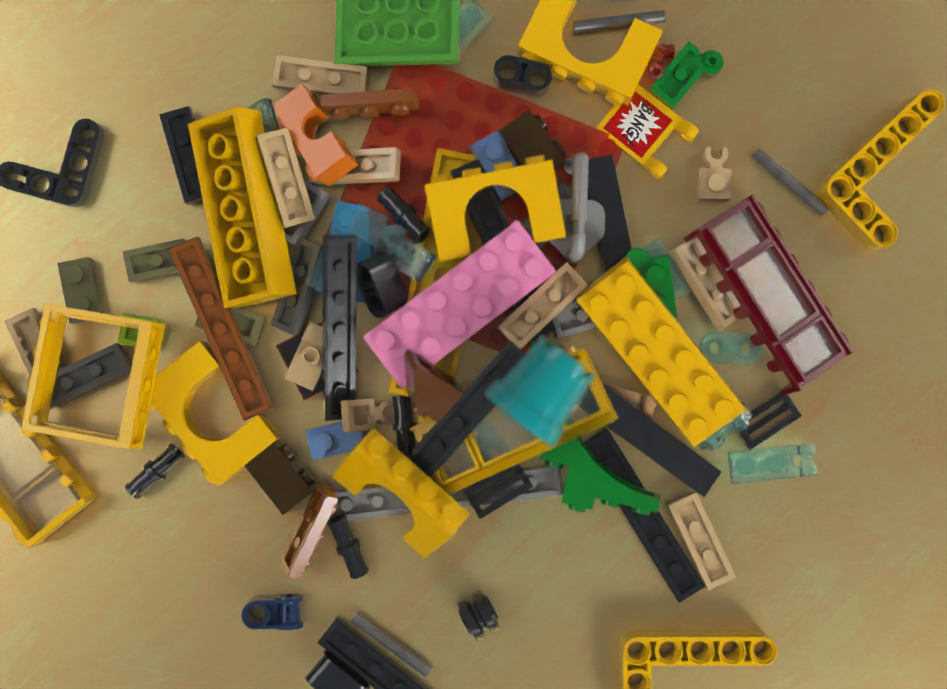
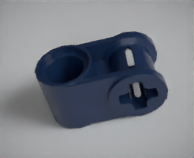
[241,593,303,630]

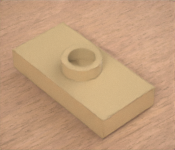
[4,308,62,375]
[285,322,323,391]

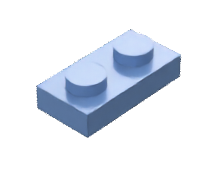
[469,130,518,201]
[305,422,370,460]

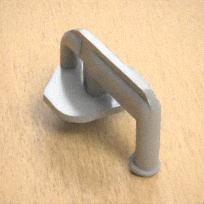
[548,152,605,263]

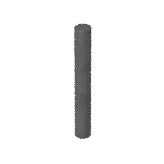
[573,10,666,34]
[751,148,829,216]
[350,612,432,677]

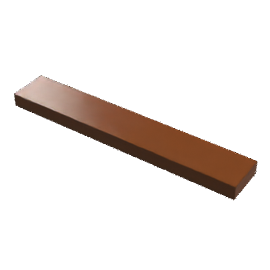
[168,236,274,421]

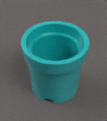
[484,335,595,447]

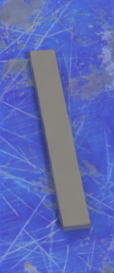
[327,465,563,522]

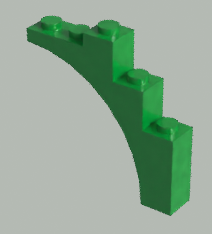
[530,340,660,515]

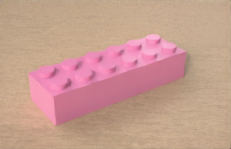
[363,220,556,388]

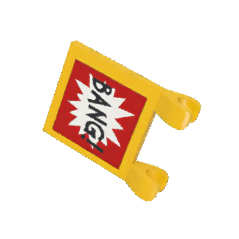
[596,84,698,180]

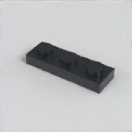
[159,106,203,205]

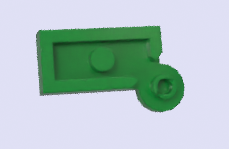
[648,41,724,110]
[625,247,677,317]

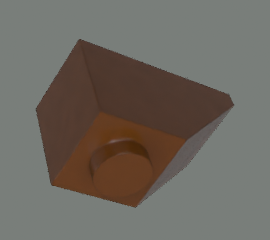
[404,349,464,422]

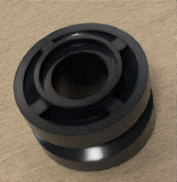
[457,589,500,641]

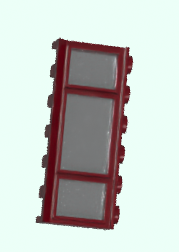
[683,194,854,395]

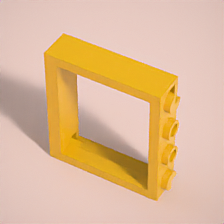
[21,304,165,449]

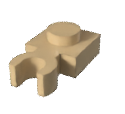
[698,146,732,201]
[341,398,394,432]

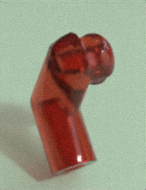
[648,42,675,79]

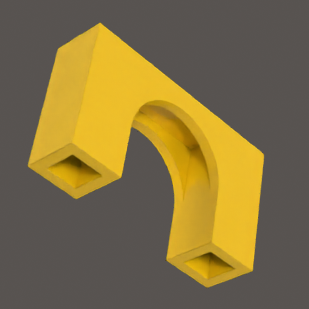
[518,0,663,106]
[425,155,566,261]
[150,341,282,486]
[332,428,470,559]

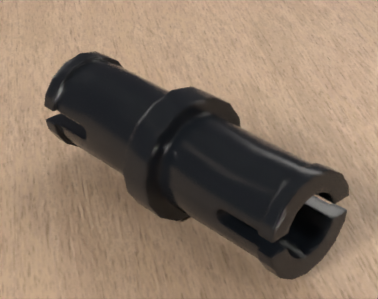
[377,187,431,243]
[392,395,417,456]
[125,443,185,499]
[327,514,369,579]

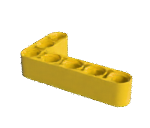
[818,89,945,250]
[619,630,778,689]

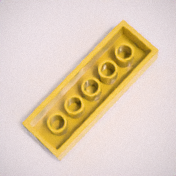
[188,106,297,308]
[577,256,746,447]

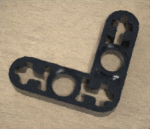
[0,119,104,207]

